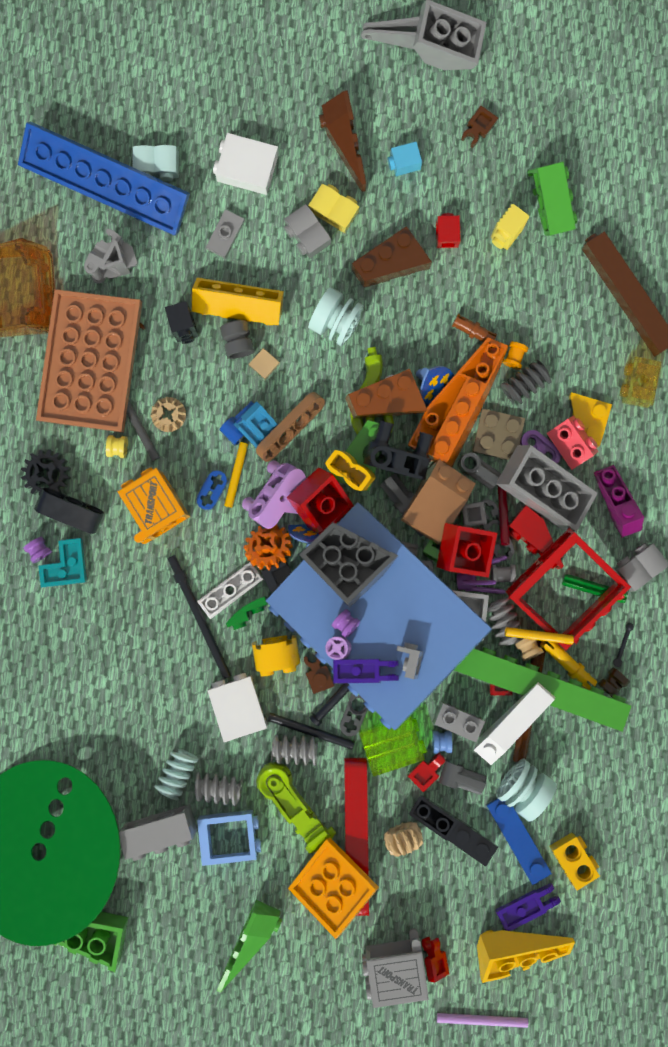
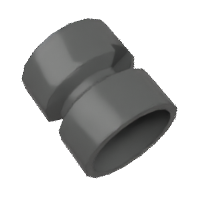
[220,320,255,359]

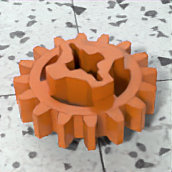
[244,524,293,570]

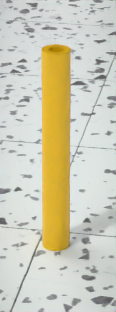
[224,442,248,508]
[504,627,574,644]

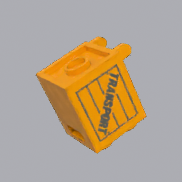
[117,467,191,544]

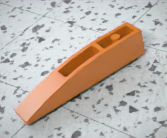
[408,337,508,467]

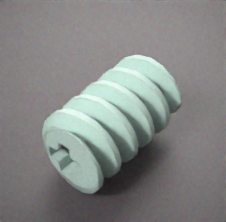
[154,748,199,800]

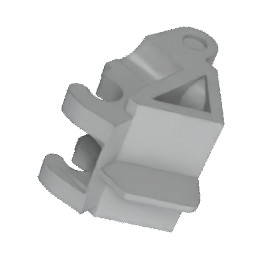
[84,229,137,284]

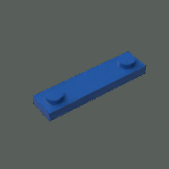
[486,798,552,885]

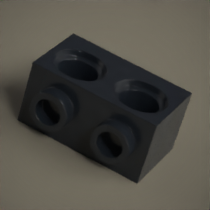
[165,301,199,344]

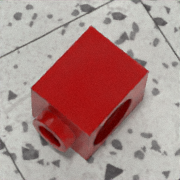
[436,213,460,248]

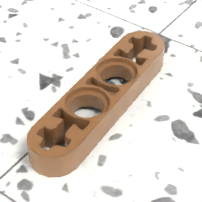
[256,392,325,462]

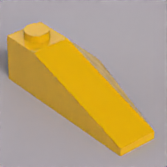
[477,930,575,983]

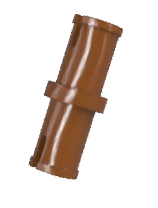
[452,313,497,342]

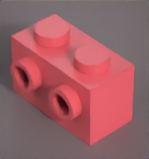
[546,415,599,470]

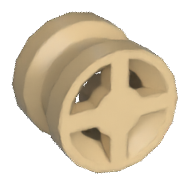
[515,639,544,661]

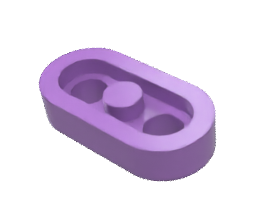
[520,430,561,463]

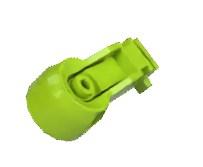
[256,762,336,853]

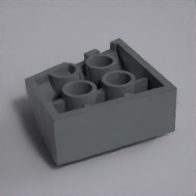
[299,523,398,607]

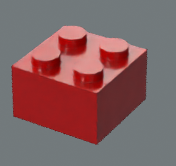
[286,467,354,535]
[436,523,497,578]

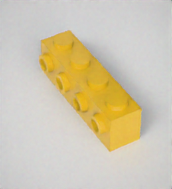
[191,278,284,325]

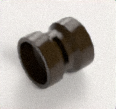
[598,667,630,697]

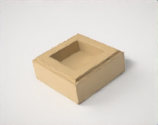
[249,348,280,380]

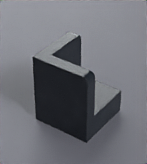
[261,562,292,592]

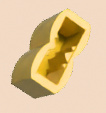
[325,450,376,491]

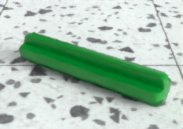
[562,574,628,603]

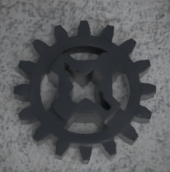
[21,449,71,495]

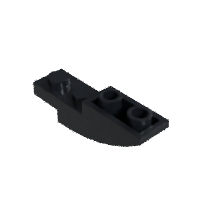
[409,795,499,867]

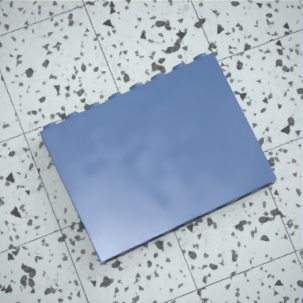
[266,502,493,730]

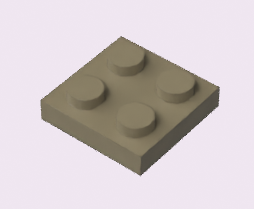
[472,409,525,460]

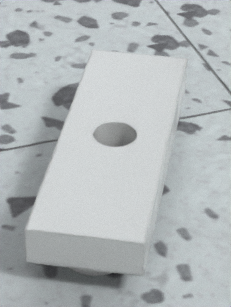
[197,562,264,619]

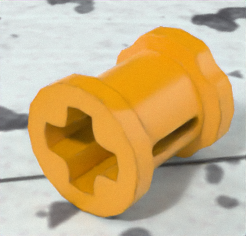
[502,341,529,370]

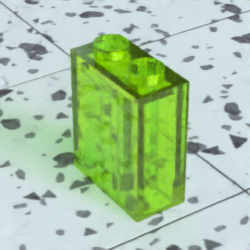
[359,716,427,777]

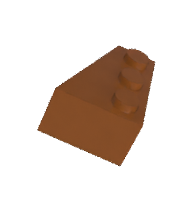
[345,369,427,419]

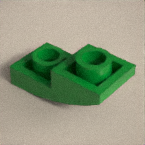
[226,596,268,630]

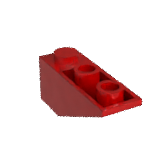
[509,505,564,569]

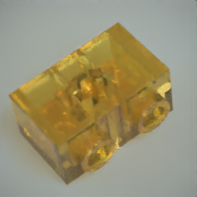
[620,356,662,408]

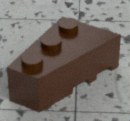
[352,226,432,288]

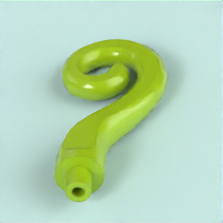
[350,347,394,434]

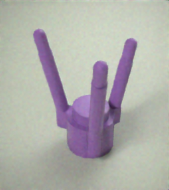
[457,556,507,594]

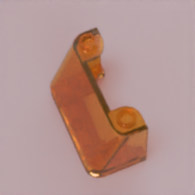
[0,238,55,337]

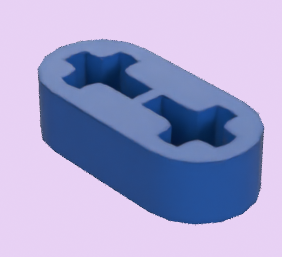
[196,471,228,510]

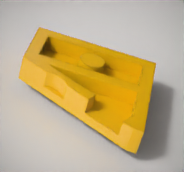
[569,392,612,447]

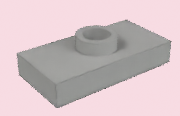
[206,209,245,259]

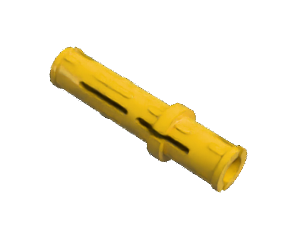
[540,641,597,690]

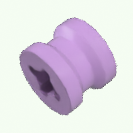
[325,637,352,660]

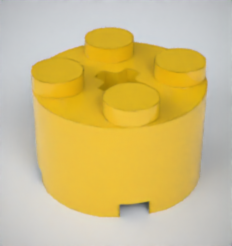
[252,635,300,676]

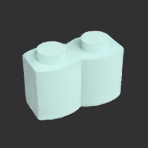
[133,145,179,182]

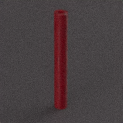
[497,485,510,546]

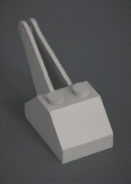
[361,0,487,70]

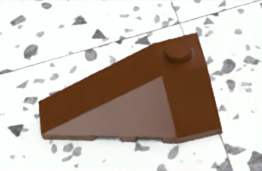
[318,90,366,192]

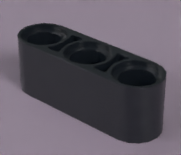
[34,488,104,534]

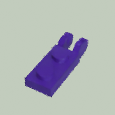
[333,659,399,683]
[495,883,561,931]

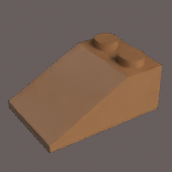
[401,459,476,544]

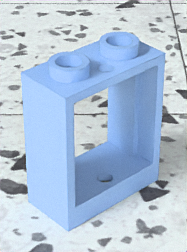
[197,810,261,866]

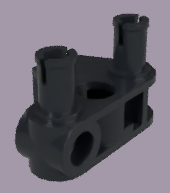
[363,420,434,480]

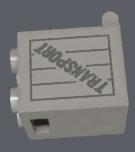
[362,928,429,1008]

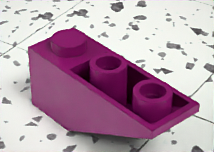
[593,465,644,538]

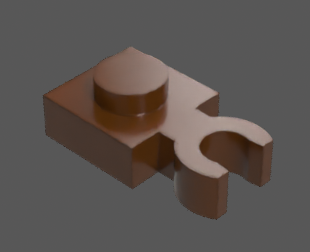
[461,106,498,148]
[304,652,334,694]

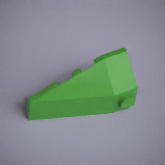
[217,900,282,993]

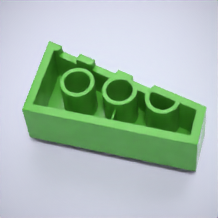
[53,912,129,973]

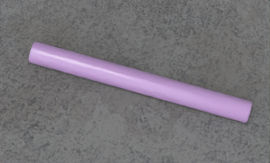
[437,1013,528,1028]

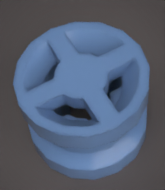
[432,730,452,754]

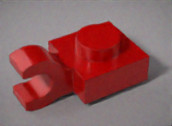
[407,752,446,792]
[422,937,449,983]

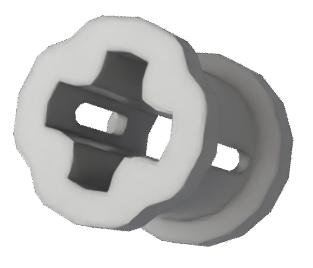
[491,564,516,584]

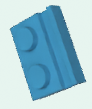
[233,401,278,449]

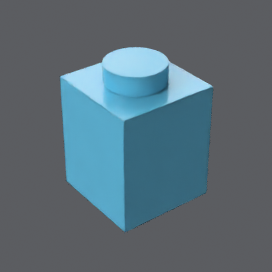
[387,142,422,176]

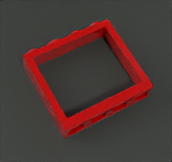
[505,528,631,650]

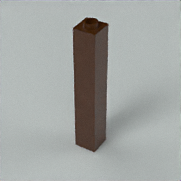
[582,231,668,357]

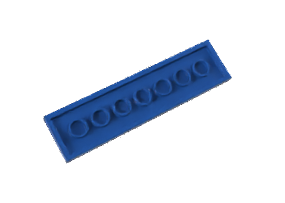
[18,121,190,236]

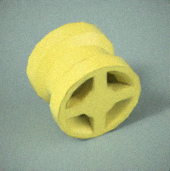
[106,435,128,458]

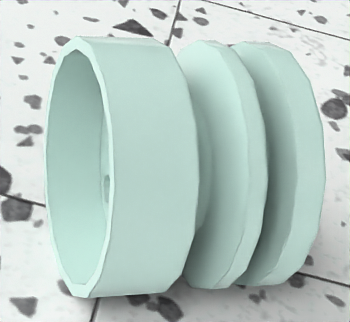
[308,287,364,347]
[496,759,557,822]

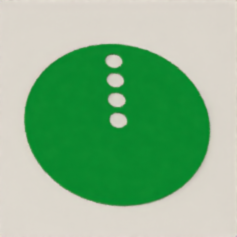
[0,760,121,946]

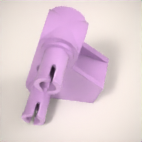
[242,460,307,529]

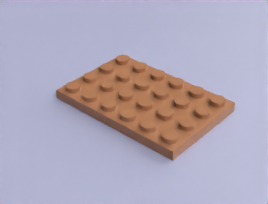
[36,289,142,433]

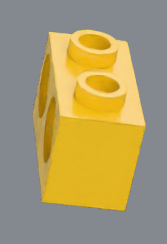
[549,832,600,890]

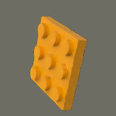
[288,838,379,939]

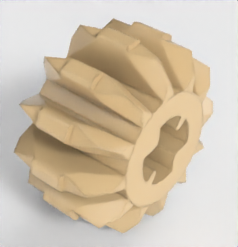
[384,822,423,857]

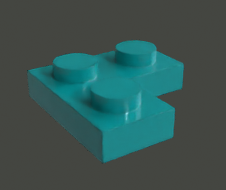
[38,538,87,588]

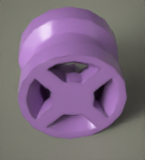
[23,537,52,563]
[331,609,361,638]

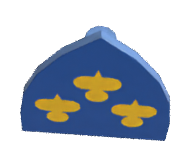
[416,366,454,407]
[288,524,319,548]

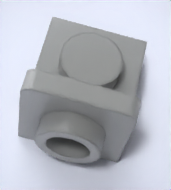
[396,642,423,679]

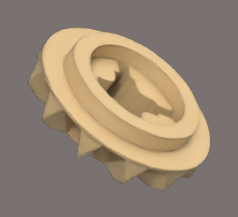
[150,397,186,432]

